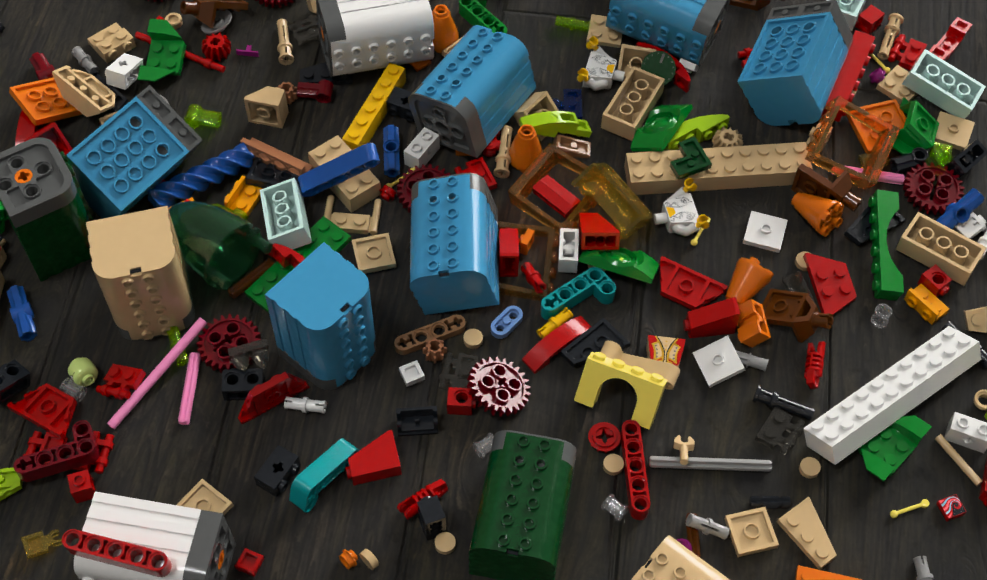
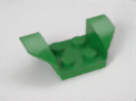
[137,19,186,82]
[889,97,939,155]
[857,415,932,482]

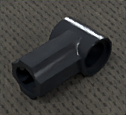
[889,147,928,174]

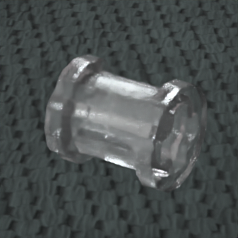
[871,303,892,328]
[59,378,87,402]
[472,433,494,459]
[601,494,629,521]

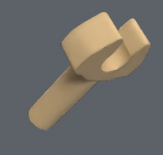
[673,435,695,465]

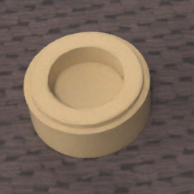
[165,13,183,29]
[795,251,811,271]
[463,329,483,349]
[603,454,624,475]
[799,457,821,479]
[435,532,456,555]
[359,549,379,570]

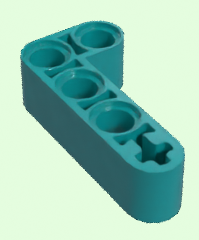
[541,267,616,320]
[289,438,359,513]

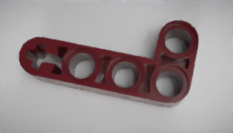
[13,420,99,482]

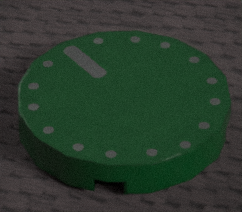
[641,50,676,85]

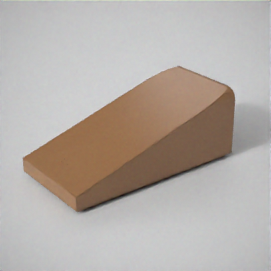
[552,134,591,158]

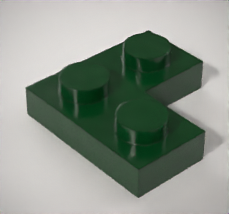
[670,137,712,180]

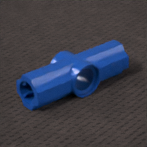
[383,125,400,177]
[936,188,985,229]
[7,285,37,342]

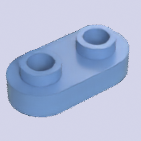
[491,306,523,339]

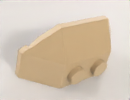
[52,65,116,117]

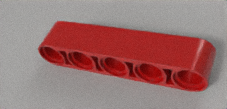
[621,420,650,520]
[62,529,172,577]

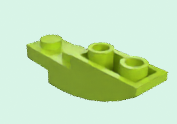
[519,111,592,138]
[663,114,730,151]

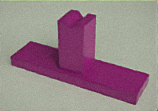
[236,45,259,57]

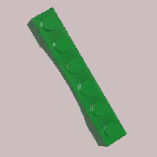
[868,190,904,301]

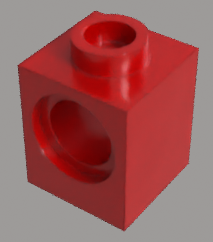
[855,4,885,35]
[918,264,952,297]
[447,387,476,415]
[67,469,96,504]

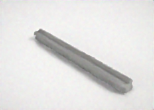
[649,456,772,472]

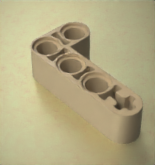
[600,340,680,390]

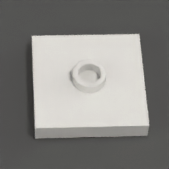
[743,211,788,253]
[693,335,745,388]

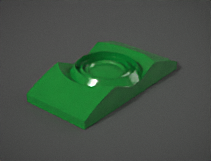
[631,104,693,151]
[578,247,660,284]

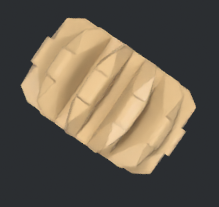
[712,127,743,148]

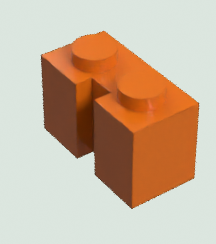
[737,299,771,348]

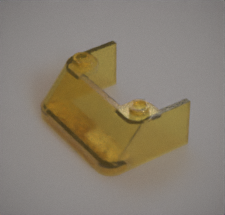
[571,163,654,240]

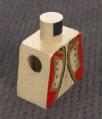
[646,335,686,368]

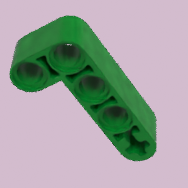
[459,0,507,34]

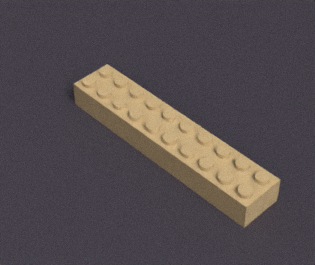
[624,142,812,195]

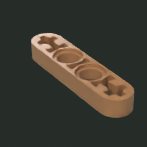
[394,315,466,355]

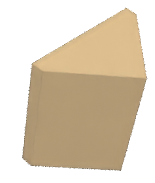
[617,44,656,80]

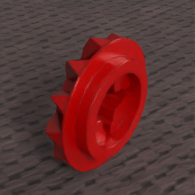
[588,422,621,453]

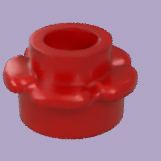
[379,185,396,201]

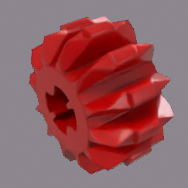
[202,33,231,61]

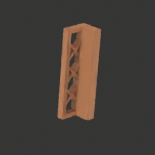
[240,137,313,176]

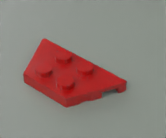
[803,253,857,315]
[660,256,728,310]
[238,372,310,424]
[6,383,77,440]

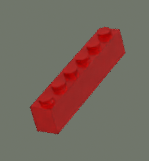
[821,30,876,122]

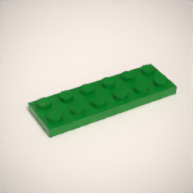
[245,216,352,314]

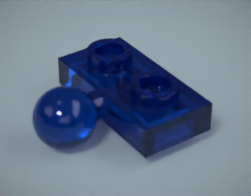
[552,89,583,120]

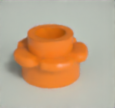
[339,549,358,569]

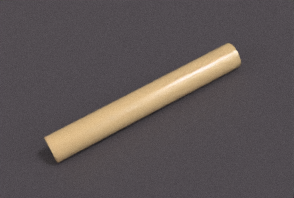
[935,434,983,486]

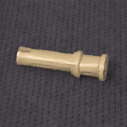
[877,13,904,60]
[277,19,294,65]
[493,125,513,178]

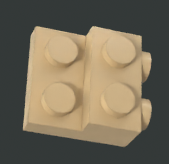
[87,22,136,63]

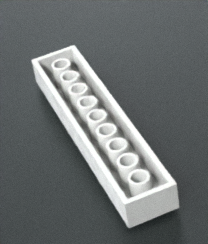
[803,326,981,465]

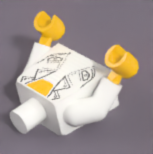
[577,36,625,91]
[654,178,709,236]

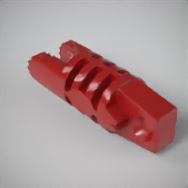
[804,341,826,389]
[397,479,448,519]

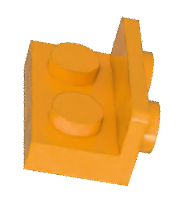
[224,175,263,220]
[904,284,950,325]

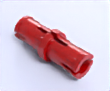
[521,262,547,294]

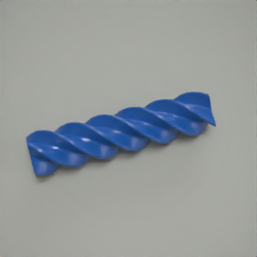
[148,142,254,208]

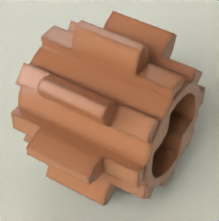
[278,82,297,105]
[422,337,447,363]

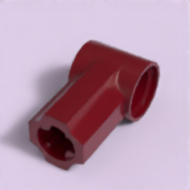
[29,52,55,80]
[297,80,334,103]

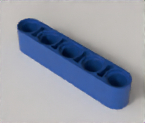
[298,143,380,197]

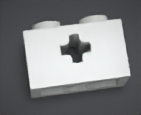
[105,53,143,90]
[404,127,440,169]
[558,228,579,273]
[944,412,987,453]

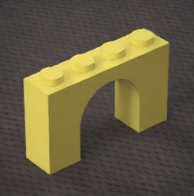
[574,352,668,429]

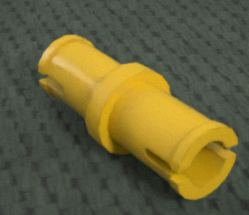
[536,307,573,339]

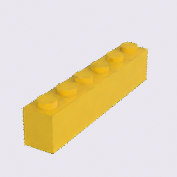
[342,63,406,150]

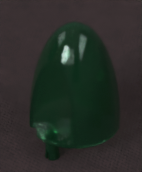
[169,201,273,290]

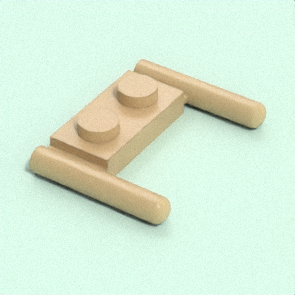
[324,195,382,235]

